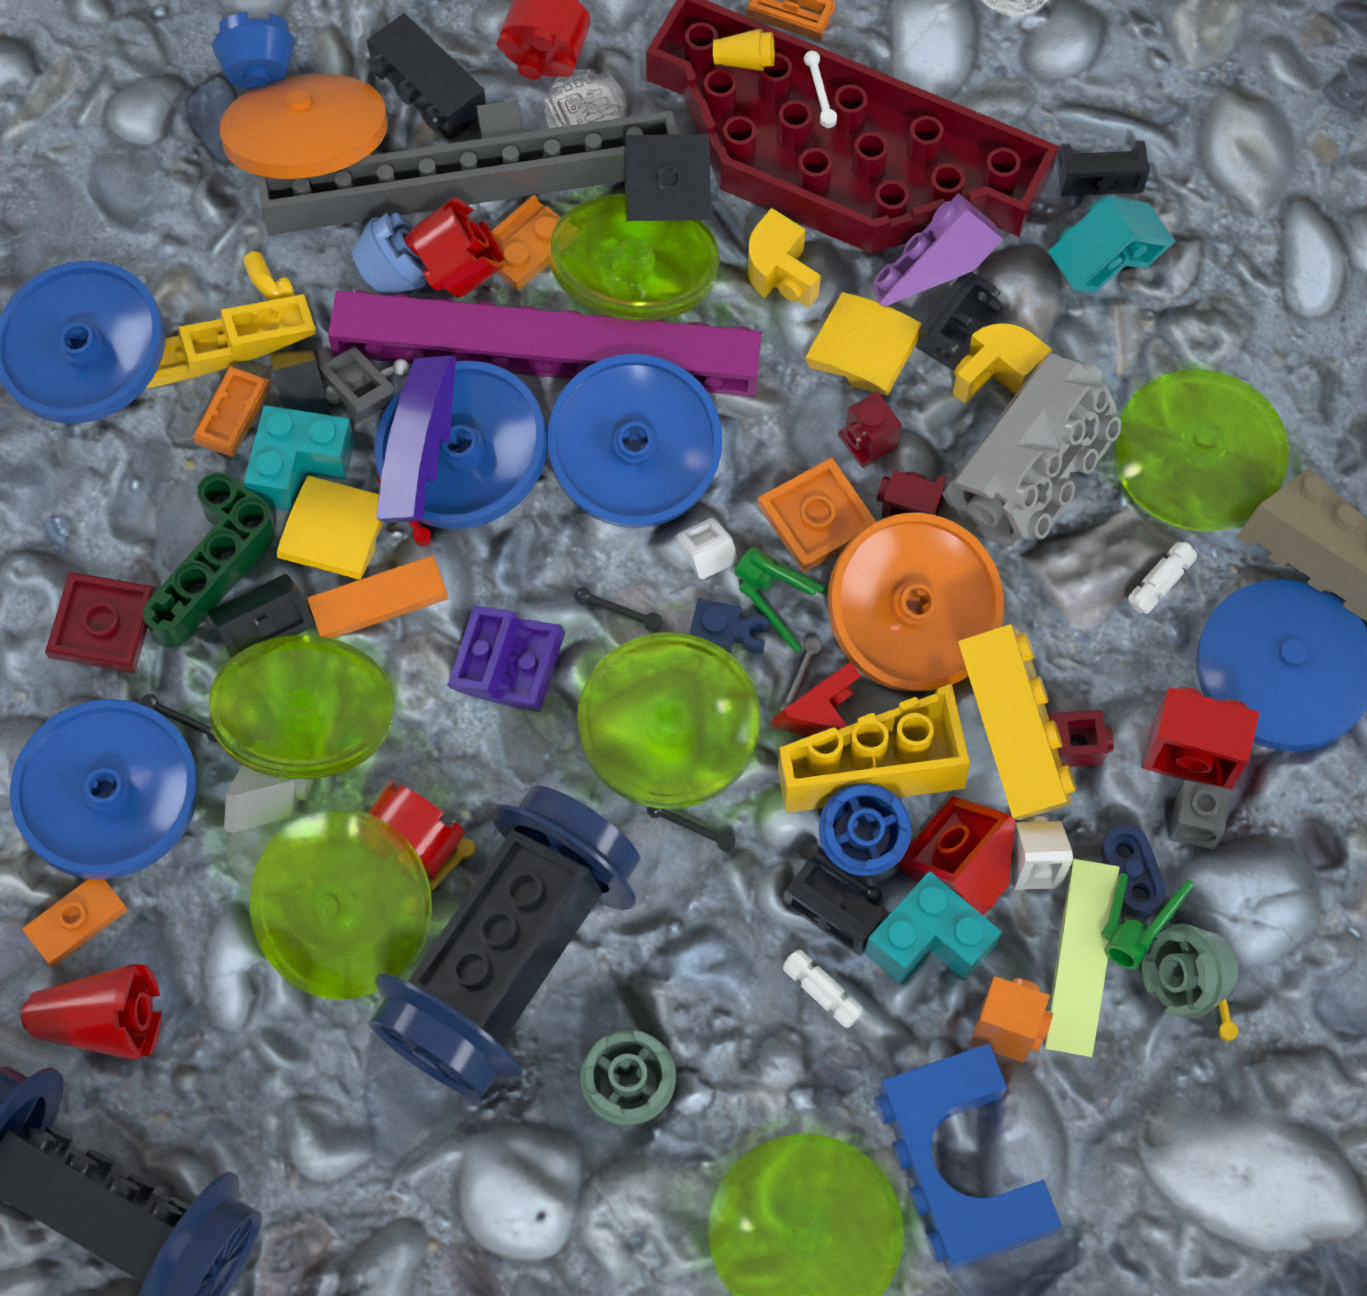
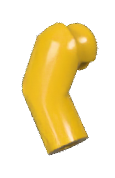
[243,251,295,301]

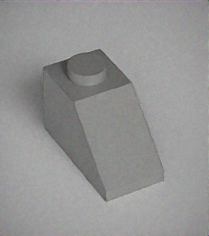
[224,743,313,833]

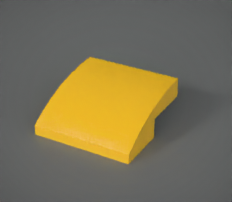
[805,292,923,396]
[277,476,384,580]

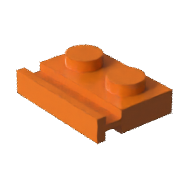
[492,195,577,291]

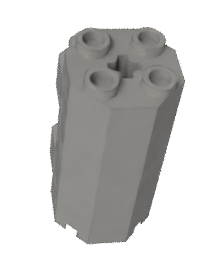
[942,353,1121,547]

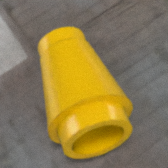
[713,28,775,71]

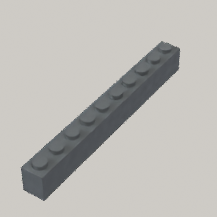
[257,110,677,235]

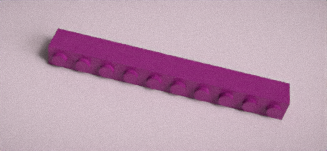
[328,290,762,397]

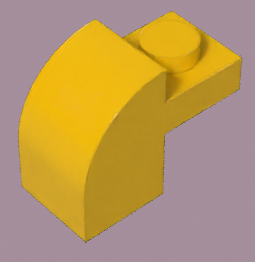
[747,208,821,308]
[953,323,1052,404]

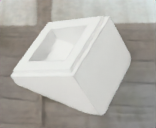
[675,517,738,579]

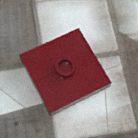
[45,572,157,673]

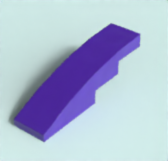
[376,356,456,523]

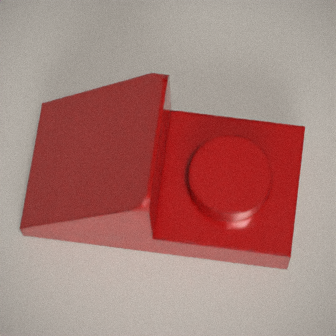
[770,662,861,736]

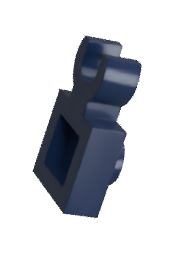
[688,598,770,654]

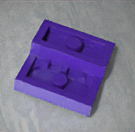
[447,605,566,712]

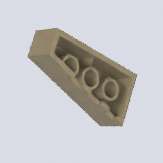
[1236,468,1367,622]

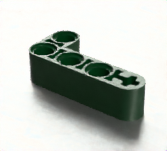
[143,472,276,648]

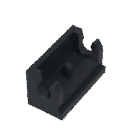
[1056,140,1150,196]
[917,271,1002,371]
[783,858,889,956]

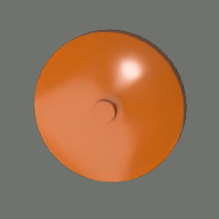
[220,73,388,179]
[827,513,1004,692]

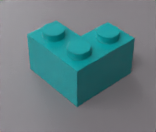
[1048,195,1176,293]
[244,405,355,512]
[864,871,1002,984]

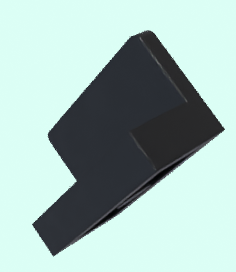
[207,574,316,665]

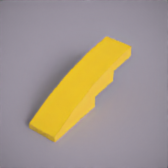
[146,294,316,389]

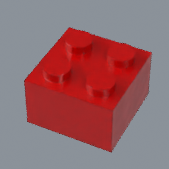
[1141,687,1260,792]

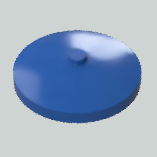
[0,261,165,424]
[548,354,722,528]
[374,361,548,529]
[1196,579,1367,751]
[10,699,199,880]

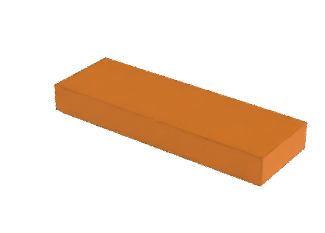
[307,555,448,642]

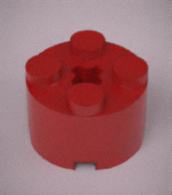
[496,0,591,80]
[405,197,505,298]
[357,780,466,886]

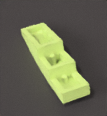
[1044,858,1120,1057]

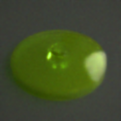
[549,194,720,321]
[1113,369,1289,532]
[577,632,760,809]
[209,635,394,779]
[250,809,432,1000]
[708,1134,904,1296]

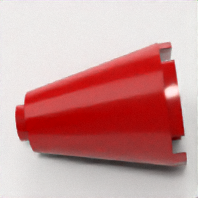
[21,964,161,1060]

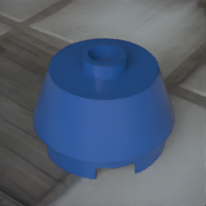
[212,12,295,89]
[819,783,912,876]

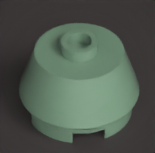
[1142,924,1239,1018]
[580,1030,676,1125]

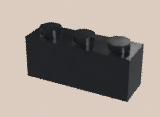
[367,13,486,140]

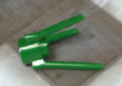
[735,547,827,653]
[1101,873,1193,970]

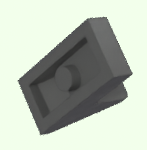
[318,346,395,425]

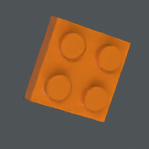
[757,457,877,573]

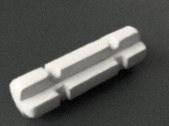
[1128,542,1197,614]
[783,949,863,1028]

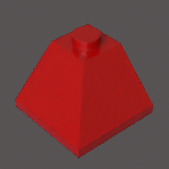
[897,796,1015,915]

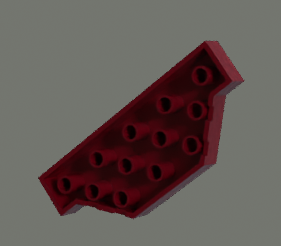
[646,0,1059,254]

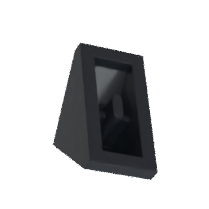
[270,344,331,416]

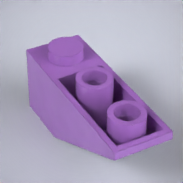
[872,193,1003,307]

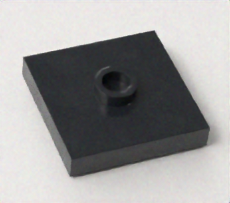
[624,134,711,222]

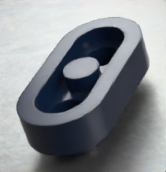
[1101,825,1166,917]

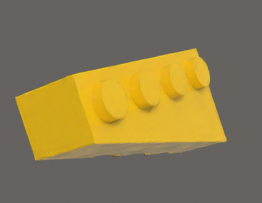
[958,624,1076,821]
[778,683,970,813]

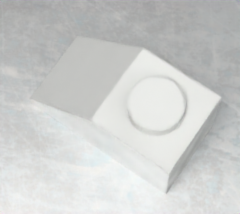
[1011,816,1073,890]

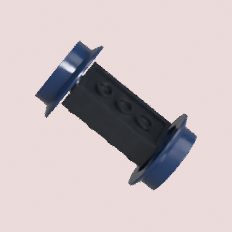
[368,785,640,1100]
[0,1066,262,1296]

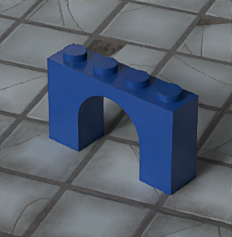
[874,1043,1062,1273]

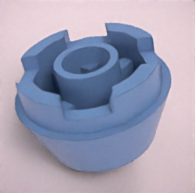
[352,212,427,296]

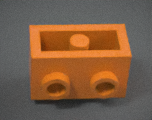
[970,976,1054,1063]

